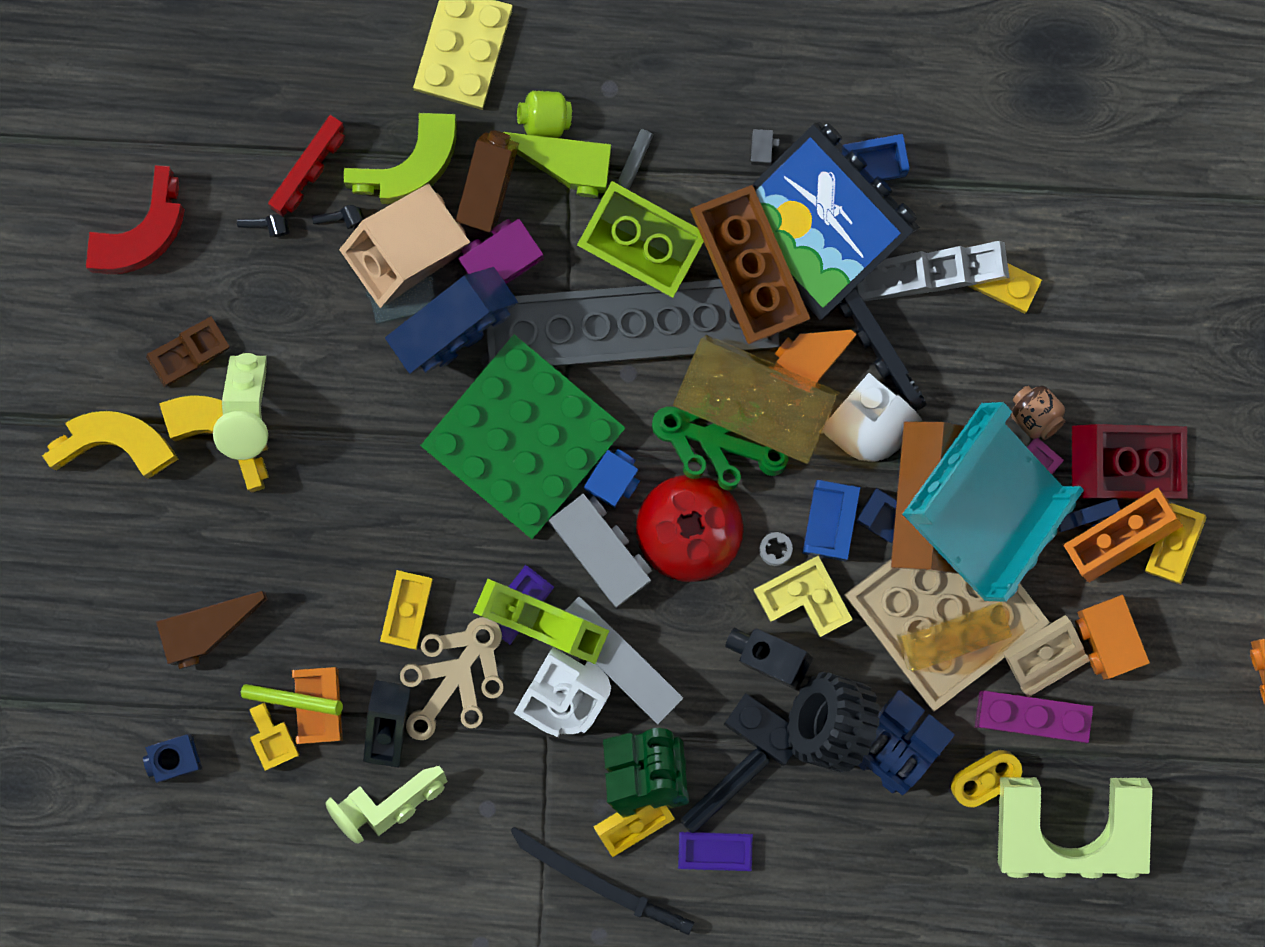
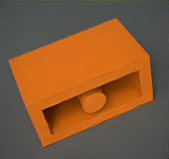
[1075,595,1150,680]

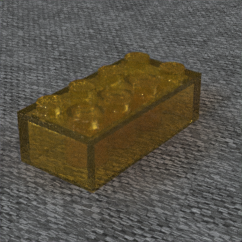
[673,335,840,464]

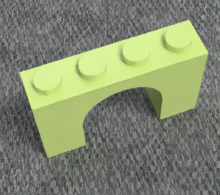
[998,777,1152,878]

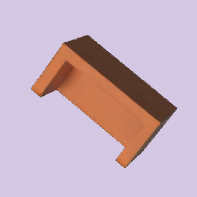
[292,667,343,744]

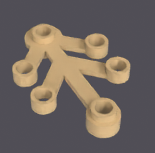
[400,617,504,740]

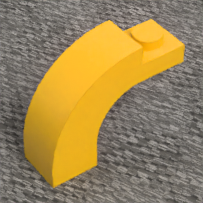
[159,396,268,493]
[42,411,178,479]

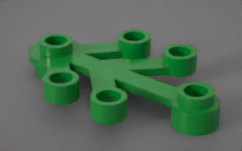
[652,390,789,490]

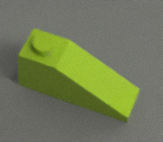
[503,132,611,198]

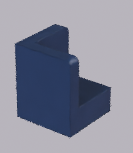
[855,488,897,543]

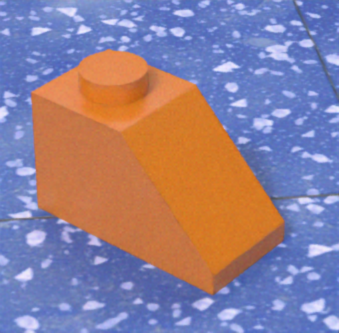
[775,330,857,393]

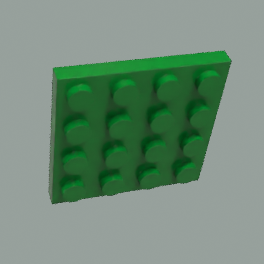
[420,334,625,539]

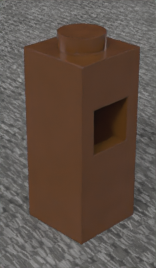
[456,131,519,232]

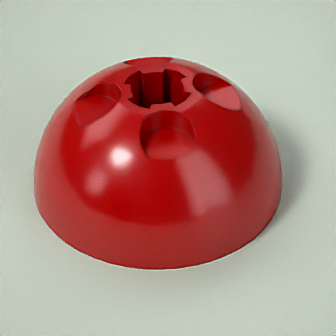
[636,475,744,582]

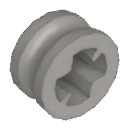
[760,532,793,567]

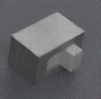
[751,129,779,166]

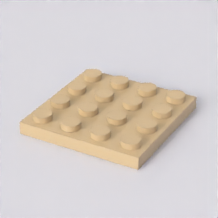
[844,559,1050,711]

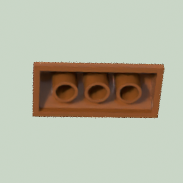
[690,185,810,344]
[891,422,965,574]

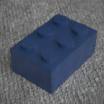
[385,267,519,374]

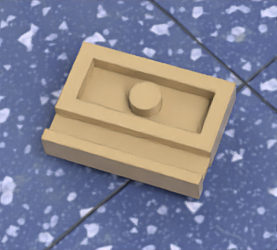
[1003,615,1090,697]

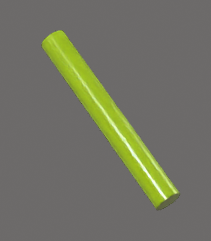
[241,684,343,716]

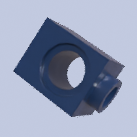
[143,734,203,783]

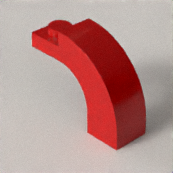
[86,165,185,274]

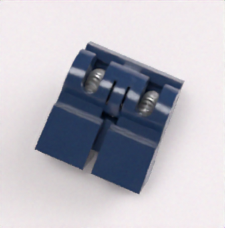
[858,690,955,796]

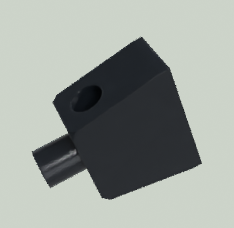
[725,627,813,691]

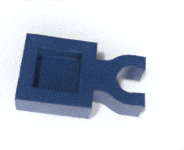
[1058,498,1120,532]

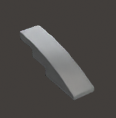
[858,241,1009,301]
[565,597,683,725]

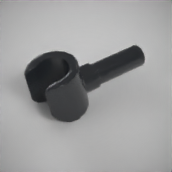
[312,205,365,229]
[237,214,290,238]

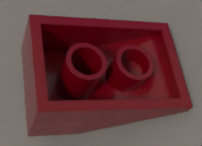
[1072,424,1187,499]

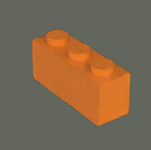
[1064,488,1183,583]

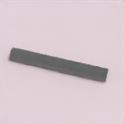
[617,129,654,190]

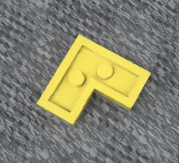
[754,556,853,637]

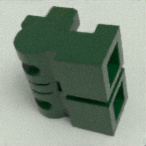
[603,728,689,818]

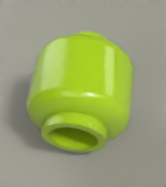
[517,91,572,138]

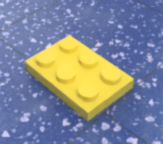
[413,0,513,110]

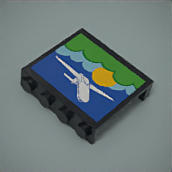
[752,122,920,321]

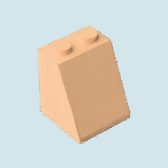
[339,183,470,308]

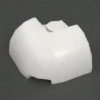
[820,373,922,462]
[514,647,611,737]

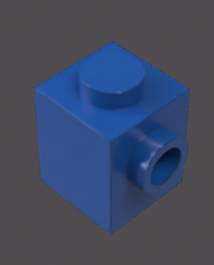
[584,449,640,509]

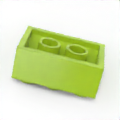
[577,181,704,298]

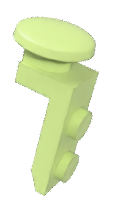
[213,353,268,460]
[325,766,448,844]

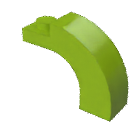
[344,113,457,204]
[473,579,610,664]

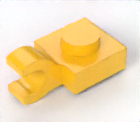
[249,702,299,771]

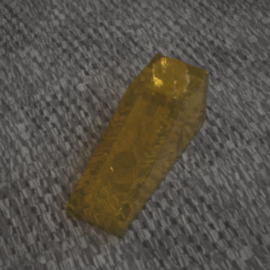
[896,601,1012,672]

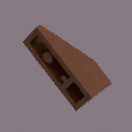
[156,591,268,669]

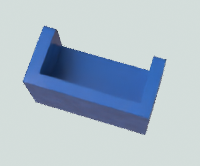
[843,134,909,180]
[802,480,860,561]

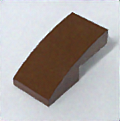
[146,316,230,388]

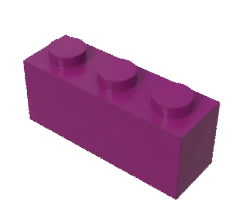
[974,691,1093,743]

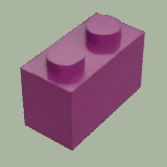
[458,219,544,284]

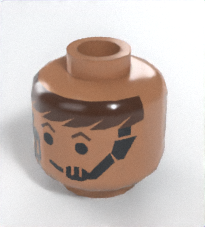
[1011,386,1065,440]

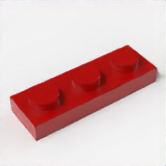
[268,115,345,217]

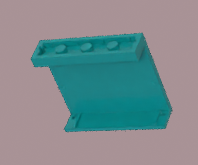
[902,402,1084,602]

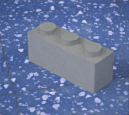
[549,493,652,608]

